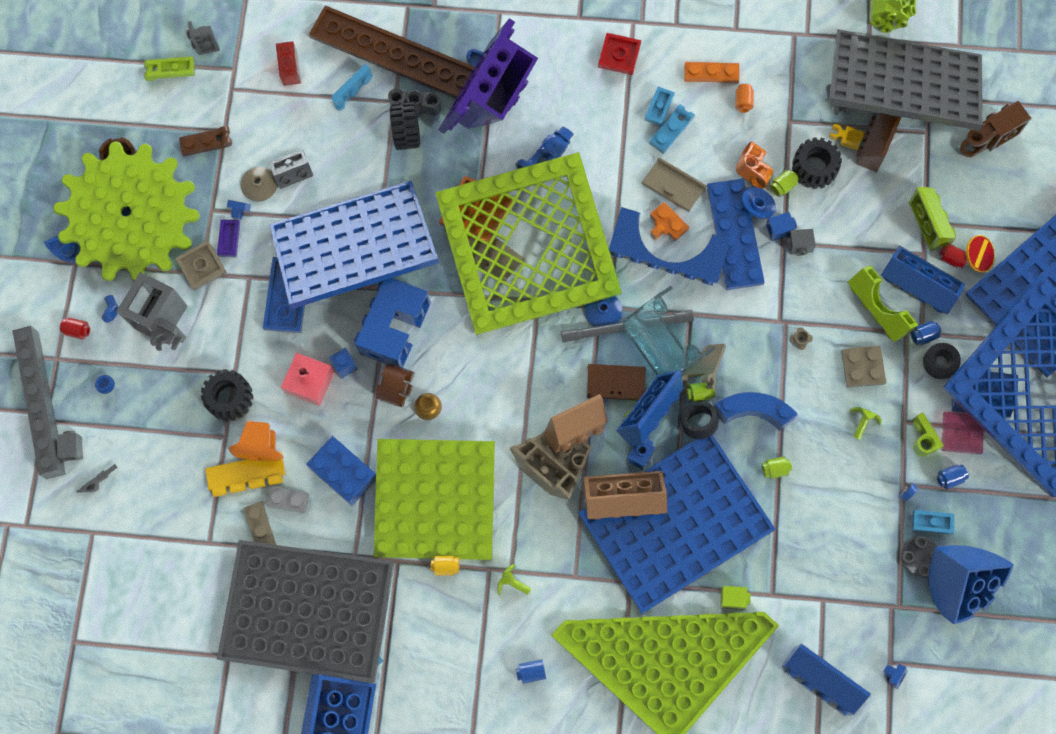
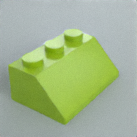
[909,187,956,251]

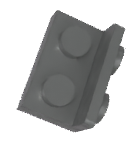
[186,21,220,55]
[269,150,313,189]

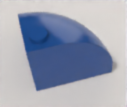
[929,545,1014,624]

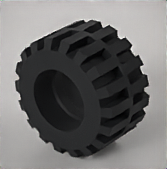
[390,102,421,150]
[792,137,842,189]
[201,369,253,421]

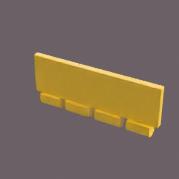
[205,452,286,497]

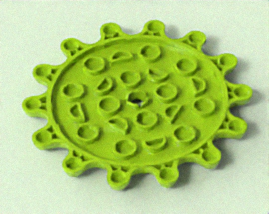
[53,142,200,281]

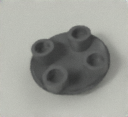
[901,536,938,577]

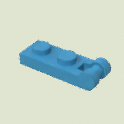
[332,64,373,111]
[649,104,695,154]

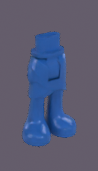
[515,126,574,169]

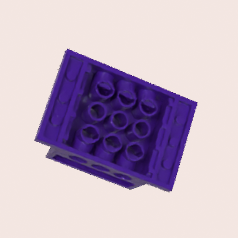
[438,18,538,134]

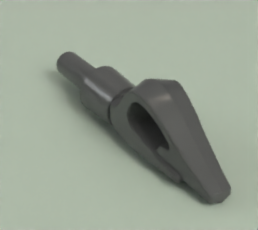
[76,464,118,493]

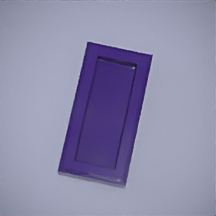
[217,219,240,257]

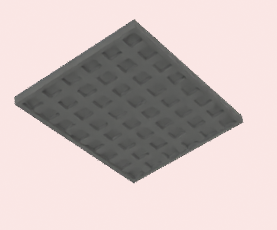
[829,29,982,131]

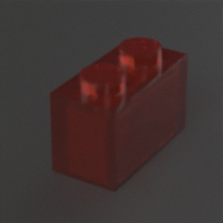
[276,41,301,86]

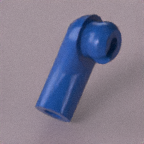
[101,295,119,323]

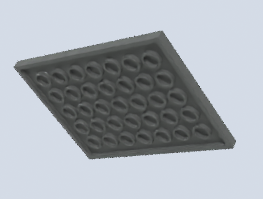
[217,540,395,683]

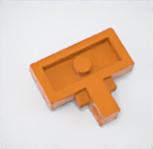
[650,202,690,241]

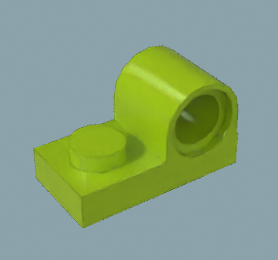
[912,412,944,457]

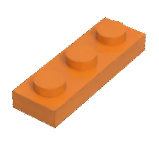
[684,62,739,83]

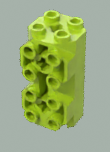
[869,0,916,33]

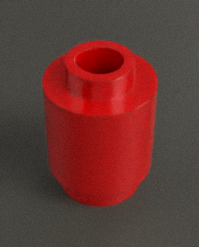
[939,243,967,268]
[60,317,91,340]

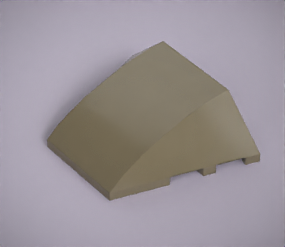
[510,432,592,500]

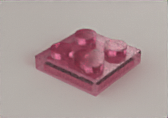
[941,411,984,455]

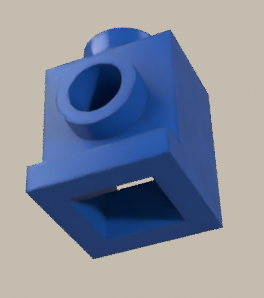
[626,439,655,470]

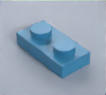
[644,86,675,126]
[912,510,955,535]

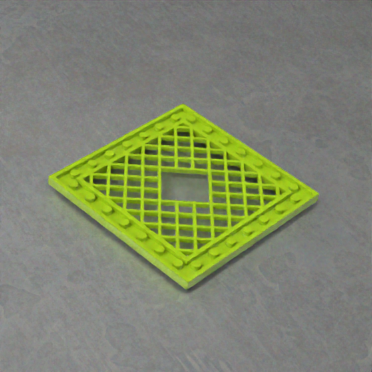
[435,152,622,336]

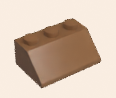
[543,394,608,453]

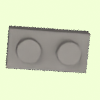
[266,487,309,514]

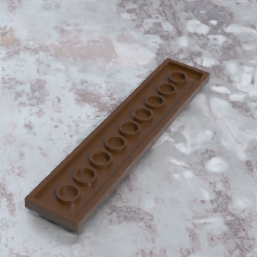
[309,5,474,98]

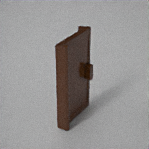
[587,364,646,400]

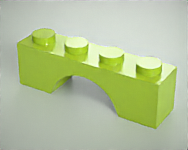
[847,265,918,342]

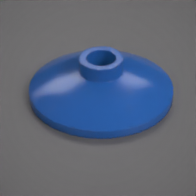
[741,187,776,219]
[585,296,622,327]

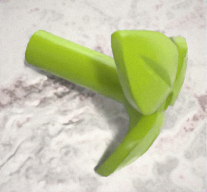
[849,407,882,440]
[497,564,531,596]

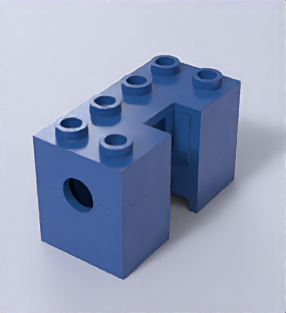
[354,278,431,367]

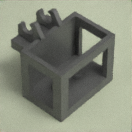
[116,272,188,351]

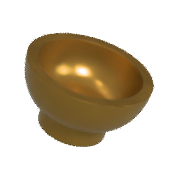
[414,393,442,420]

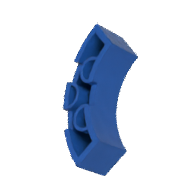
[714,392,798,431]

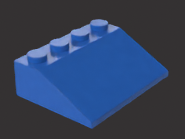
[301,674,376,734]

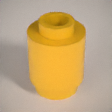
[431,556,459,576]

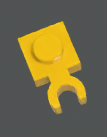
[829,124,865,151]

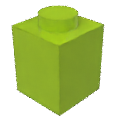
[720,586,751,610]

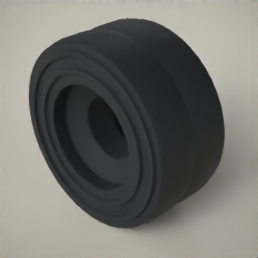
[923,343,961,379]

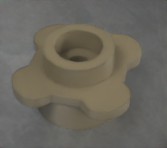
[790,327,813,350]

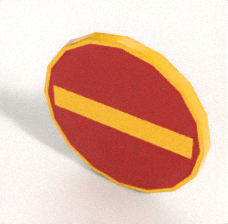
[966,235,995,272]

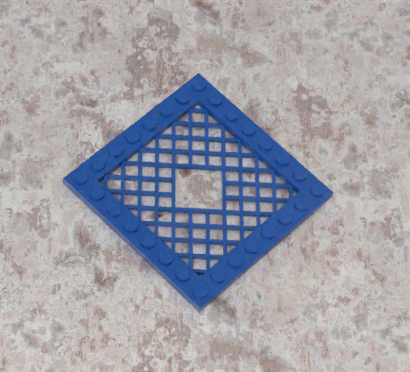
[943,276,1056,497]

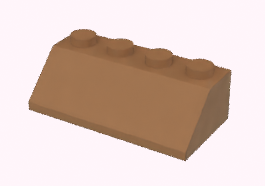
[584,471,667,519]

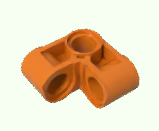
[735,141,773,189]

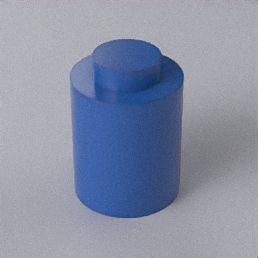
[516,659,546,684]

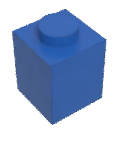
[766,212,797,241]
[329,348,358,379]

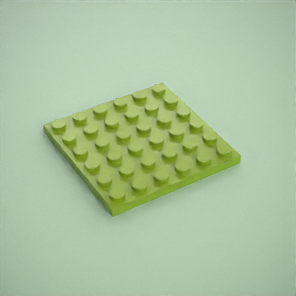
[373,439,495,560]

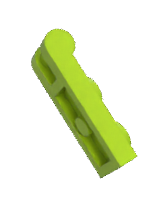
[144,56,195,81]

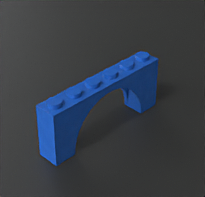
[609,207,731,286]

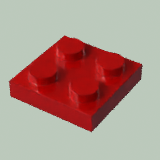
[598,33,642,75]

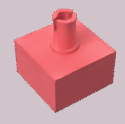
[281,353,335,406]

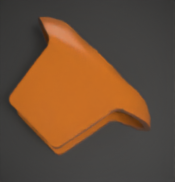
[228,421,284,462]

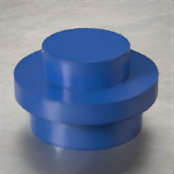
[95,375,115,394]

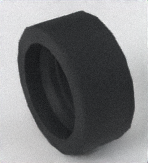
[680,401,719,439]

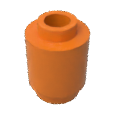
[735,84,754,113]

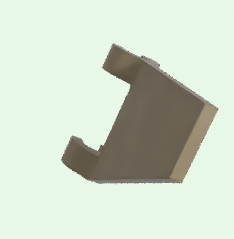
[682,344,726,391]

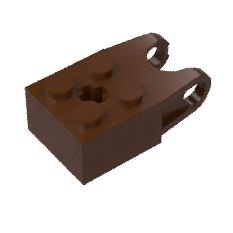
[960,101,1032,158]

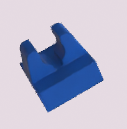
[227,200,251,219]
[883,664,908,689]

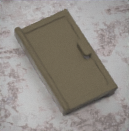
[641,157,707,212]
[469,237,524,282]

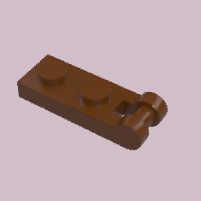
[179,126,232,157]

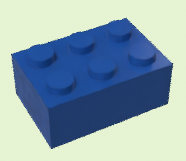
[306,435,376,506]

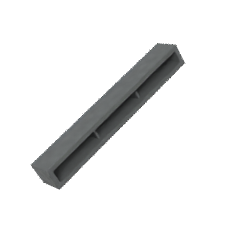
[12,326,66,479]

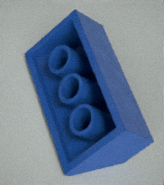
[881,245,965,315]
[616,370,683,447]
[782,643,871,716]

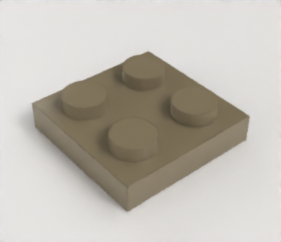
[175,240,227,291]
[841,346,886,388]

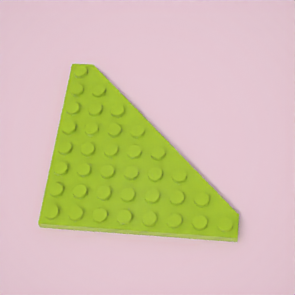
[551,612,780,734]

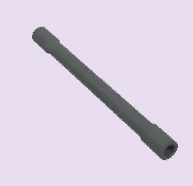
[561,310,694,343]

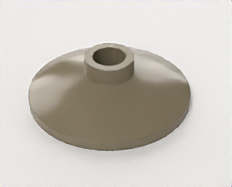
[241,167,277,202]

